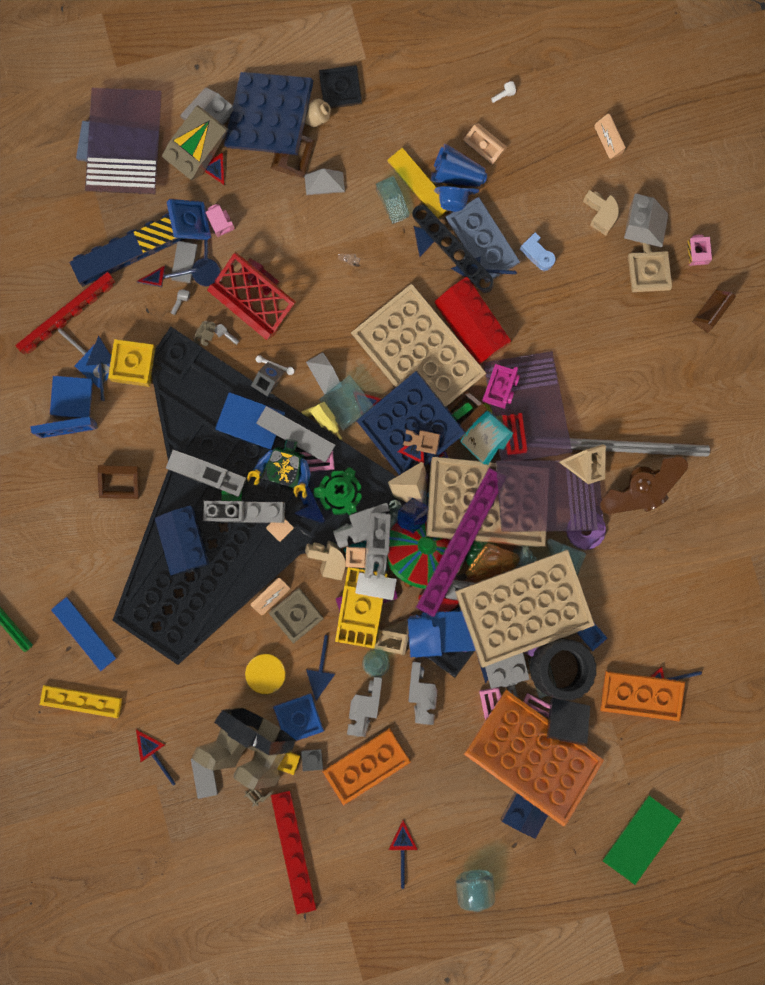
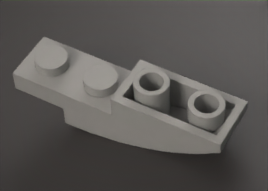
[166,450,246,497]
[203,501,285,523]

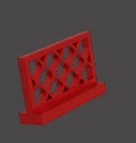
[207,252,296,340]

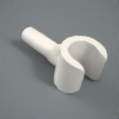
[491,81,516,103]

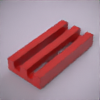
[502,413,527,455]

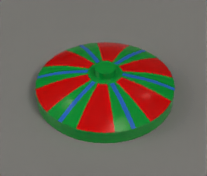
[386,514,464,589]

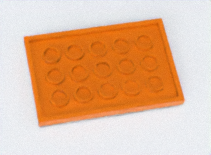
[464,690,604,826]

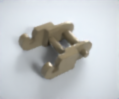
[193,321,216,346]
[244,789,274,807]

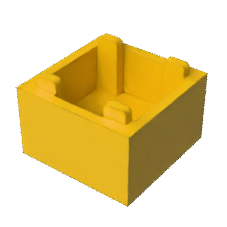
[108,339,155,387]

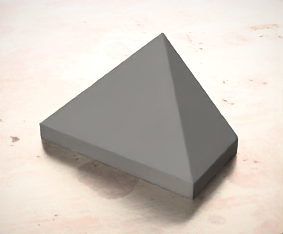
[305,168,345,195]
[306,353,342,396]

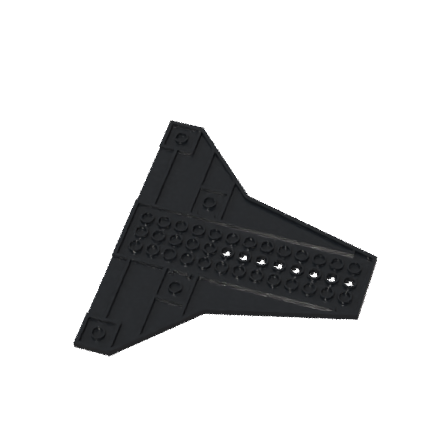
[112,327,429,665]

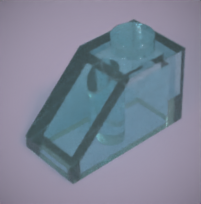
[376,176,410,224]
[546,539,586,576]

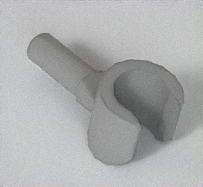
[171,290,191,315]
[214,324,239,345]

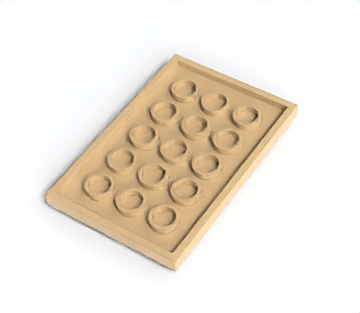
[351,284,486,407]
[426,457,549,548]
[455,550,595,667]

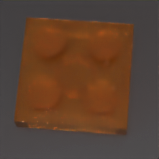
[466,543,520,582]

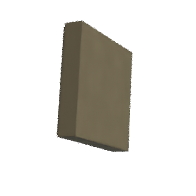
[269,588,324,644]

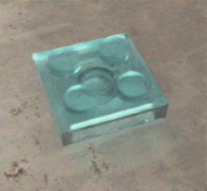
[319,375,374,431]

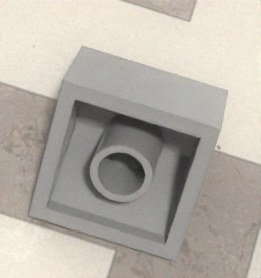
[180,87,234,125]
[624,194,668,247]

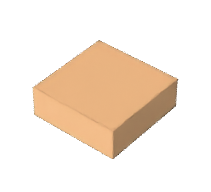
[266,519,294,542]
[345,547,366,568]

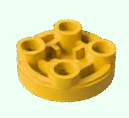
[245,654,286,694]

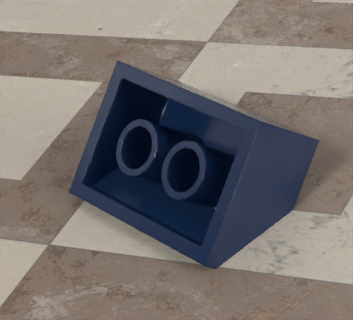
[155,506,209,575]
[500,792,548,839]

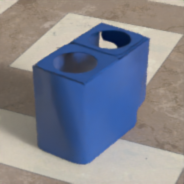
[408,615,444,657]

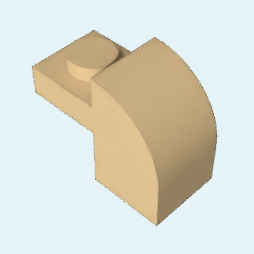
[583,190,619,236]
[305,541,345,581]

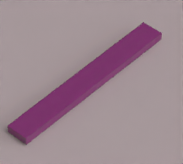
[416,468,506,617]

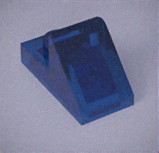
[295,486,325,524]

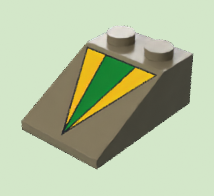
[162,105,228,180]

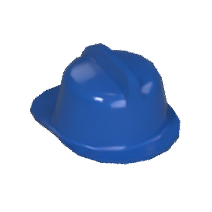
[434,186,479,212]

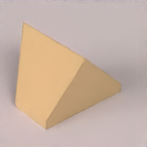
[560,444,606,484]
[388,462,428,511]
[374,617,409,655]

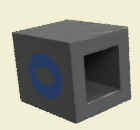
[251,362,284,396]

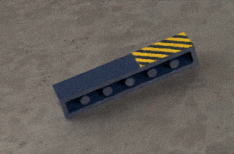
[69,213,187,287]

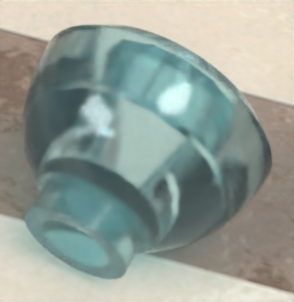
[510,545,537,569]
[362,649,390,677]

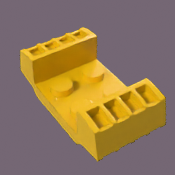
[335,567,387,648]

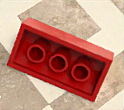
[434,277,511,365]

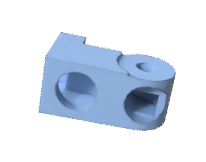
[520,233,555,271]

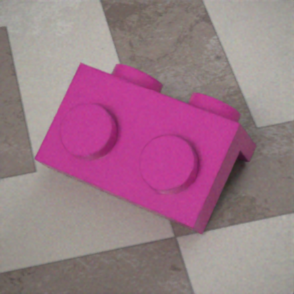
[483,364,520,409]

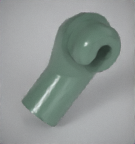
[389,500,403,529]

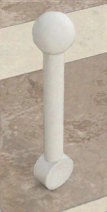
[256,355,294,375]

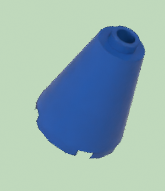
[431,144,487,187]

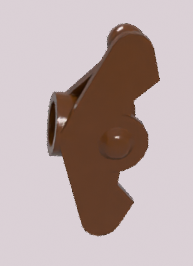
[600,455,688,514]

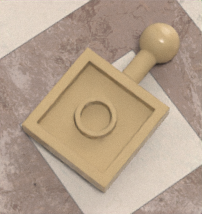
[628,242,672,292]

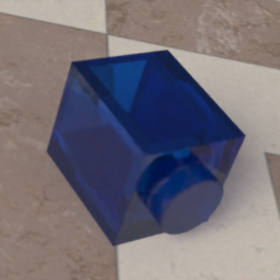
[397,498,429,533]

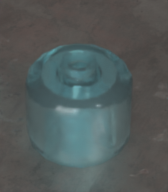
[455,869,496,912]

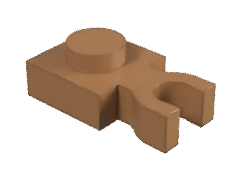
[403,430,441,454]

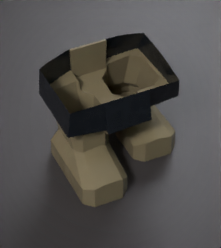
[192,708,296,790]

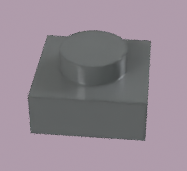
[301,749,323,771]

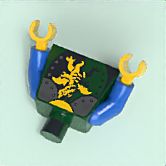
[247,439,311,498]

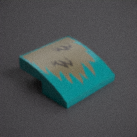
[460,411,513,465]

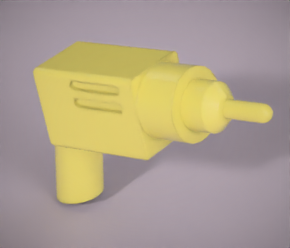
[301,402,342,440]

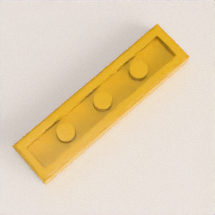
[387,148,448,219]
[39,685,122,718]

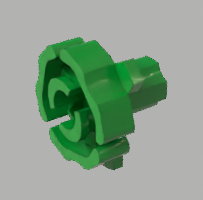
[314,468,362,515]

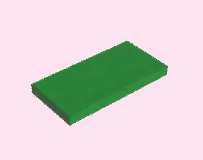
[602,795,682,885]

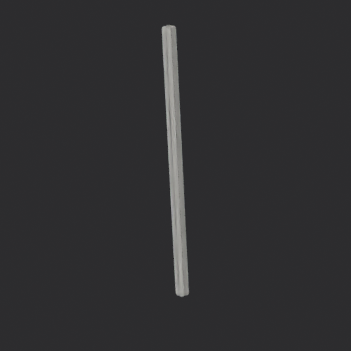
[510,435,710,457]

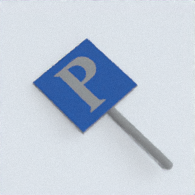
[58,329,112,388]

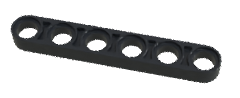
[412,205,494,293]

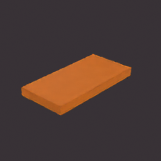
[600,671,685,721]
[322,728,411,806]

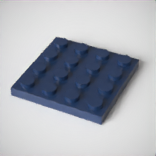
[224,72,314,155]
[357,371,466,475]

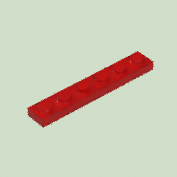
[15,272,115,354]
[270,790,316,915]

